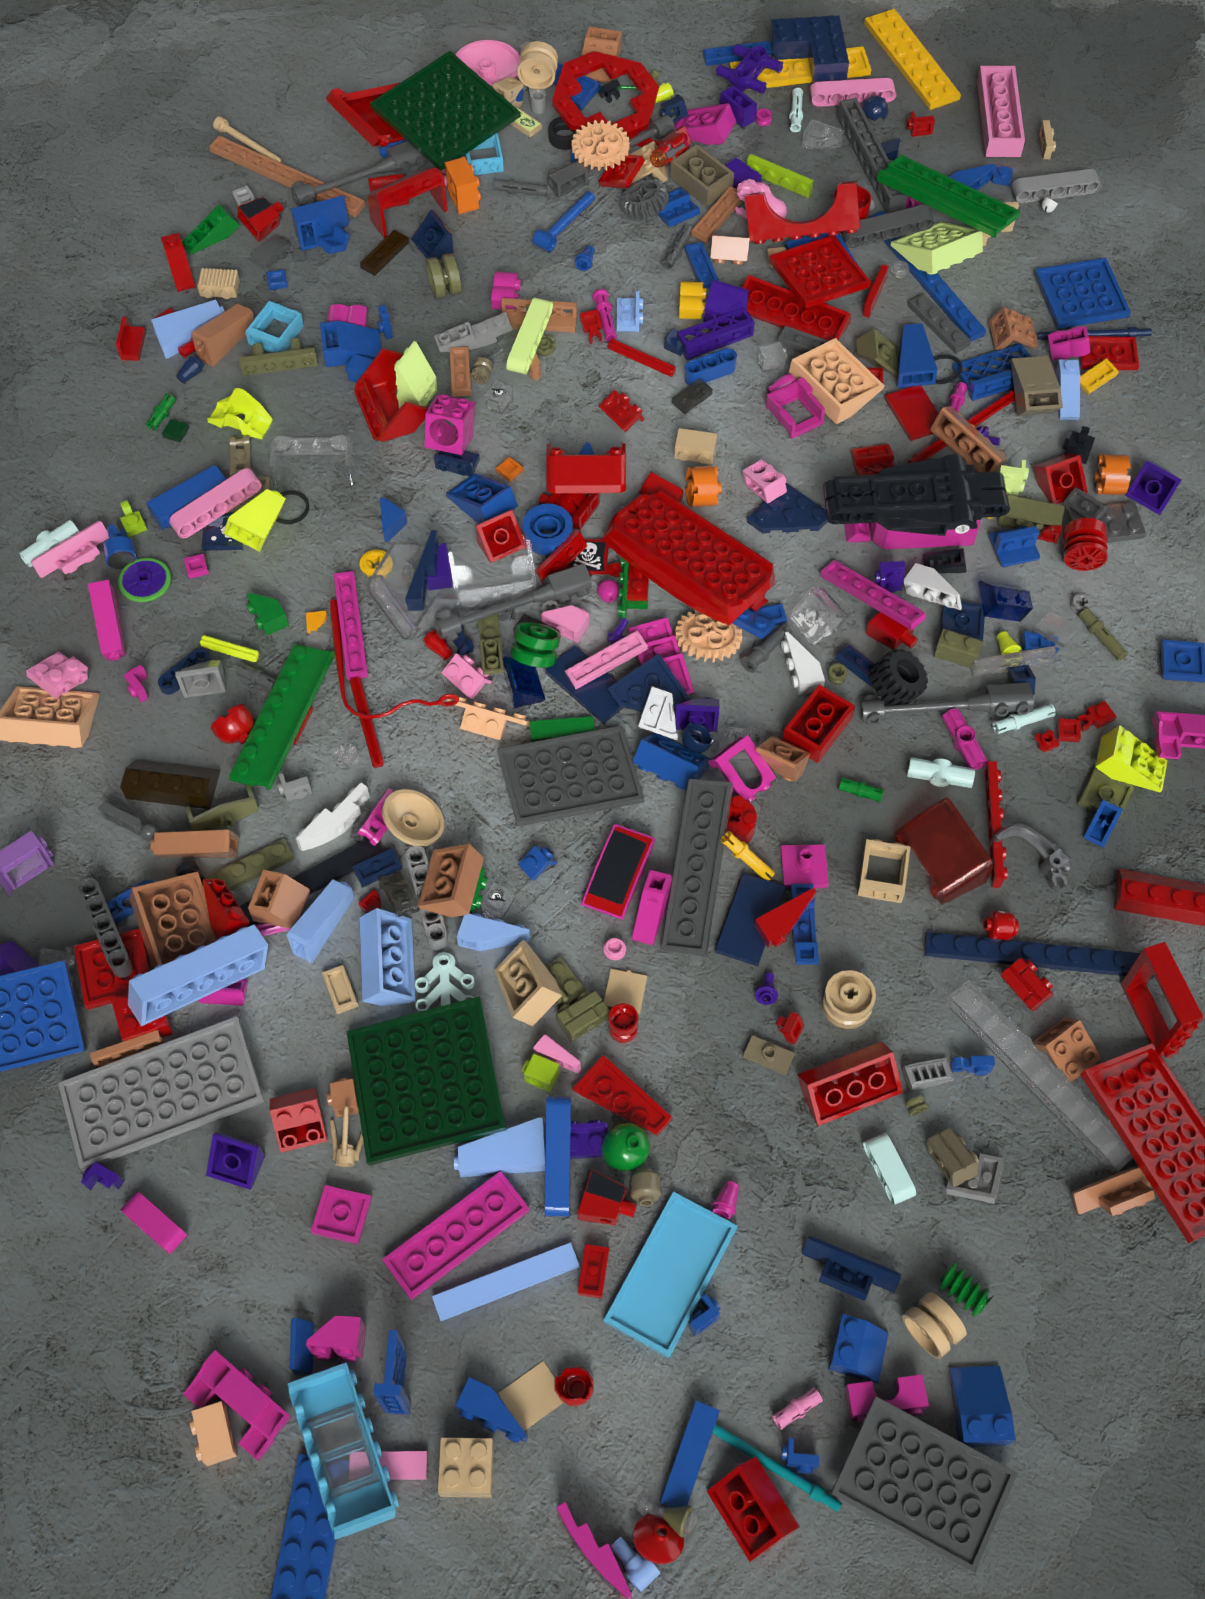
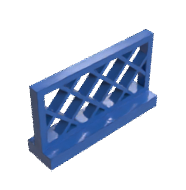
[952,344,1031,401]
[374,1330,411,1415]

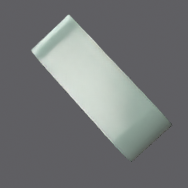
[863,1133,916,1205]

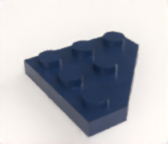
[747,483,828,533]
[607,654,691,718]

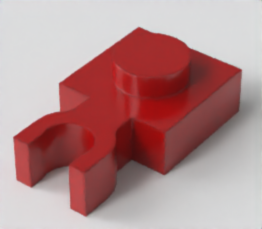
[580,309,602,344]
[1076,700,1117,732]

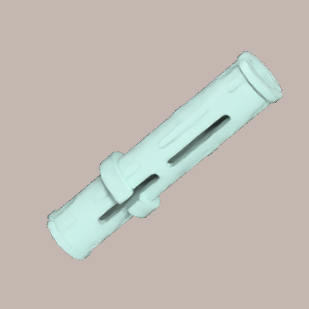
[789,88,803,132]
[992,703,1056,735]

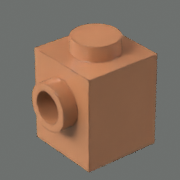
[327,1078,359,1118]

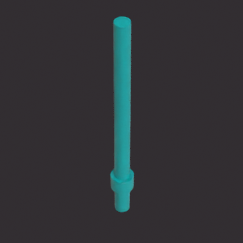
[712,1424,842,1512]

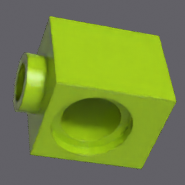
[522,1054,560,1092]

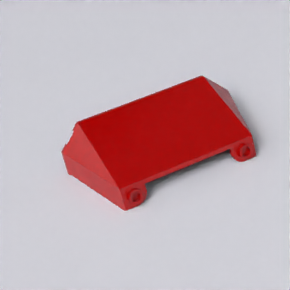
[326,82,405,147]

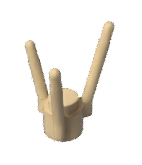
[330,1106,363,1167]

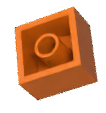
[445,157,481,214]

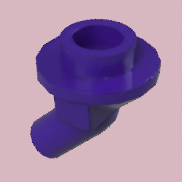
[977,426,1001,446]
[606,618,629,645]
[755,973,778,1005]

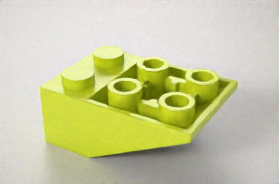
[1095,725,1167,792]

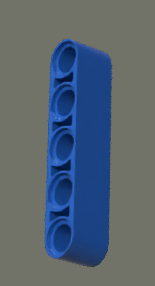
[545,1096,571,1217]

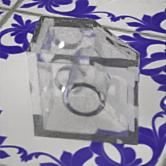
[786,587,849,645]

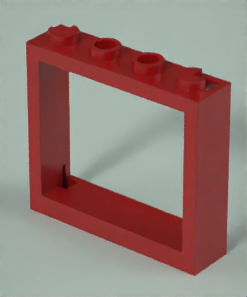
[1121,942,1204,1058]

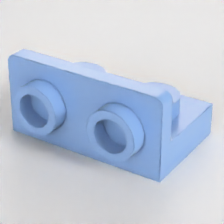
[617,291,643,332]

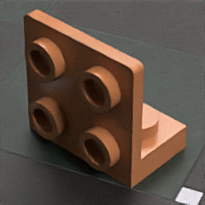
[989,307,1038,350]
[1031,1017,1101,1084]

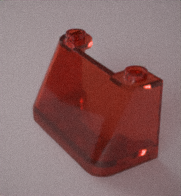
[895,797,993,905]

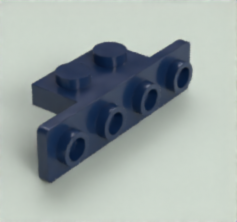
[802,1236,902,1301]

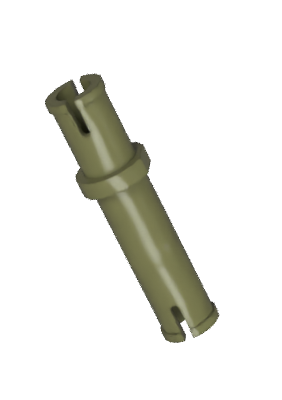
[1078,608,1129,662]

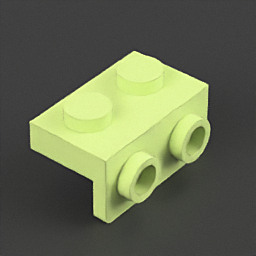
[999,460,1029,497]

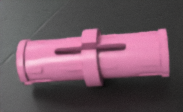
[772,1387,823,1430]

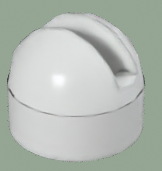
[1042,197,1058,213]

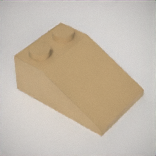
[494,940,562,1026]

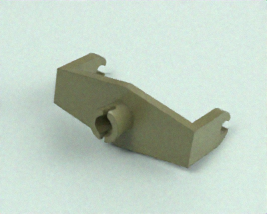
[185,785,259,831]

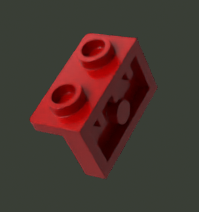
[599,390,645,433]

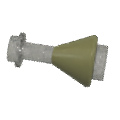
[638,1496,698,1537]

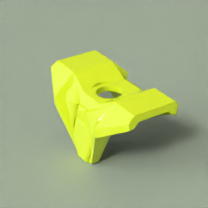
[207,388,273,439]

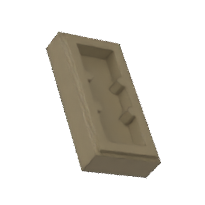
[743,1035,795,1076]

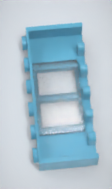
[287,1363,399,1540]

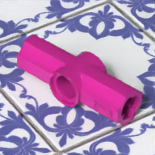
[942,708,988,771]

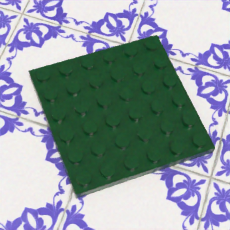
[370,51,520,171]
[346,996,507,1166]

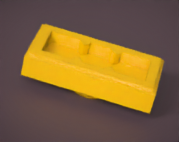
[1080,358,1119,395]

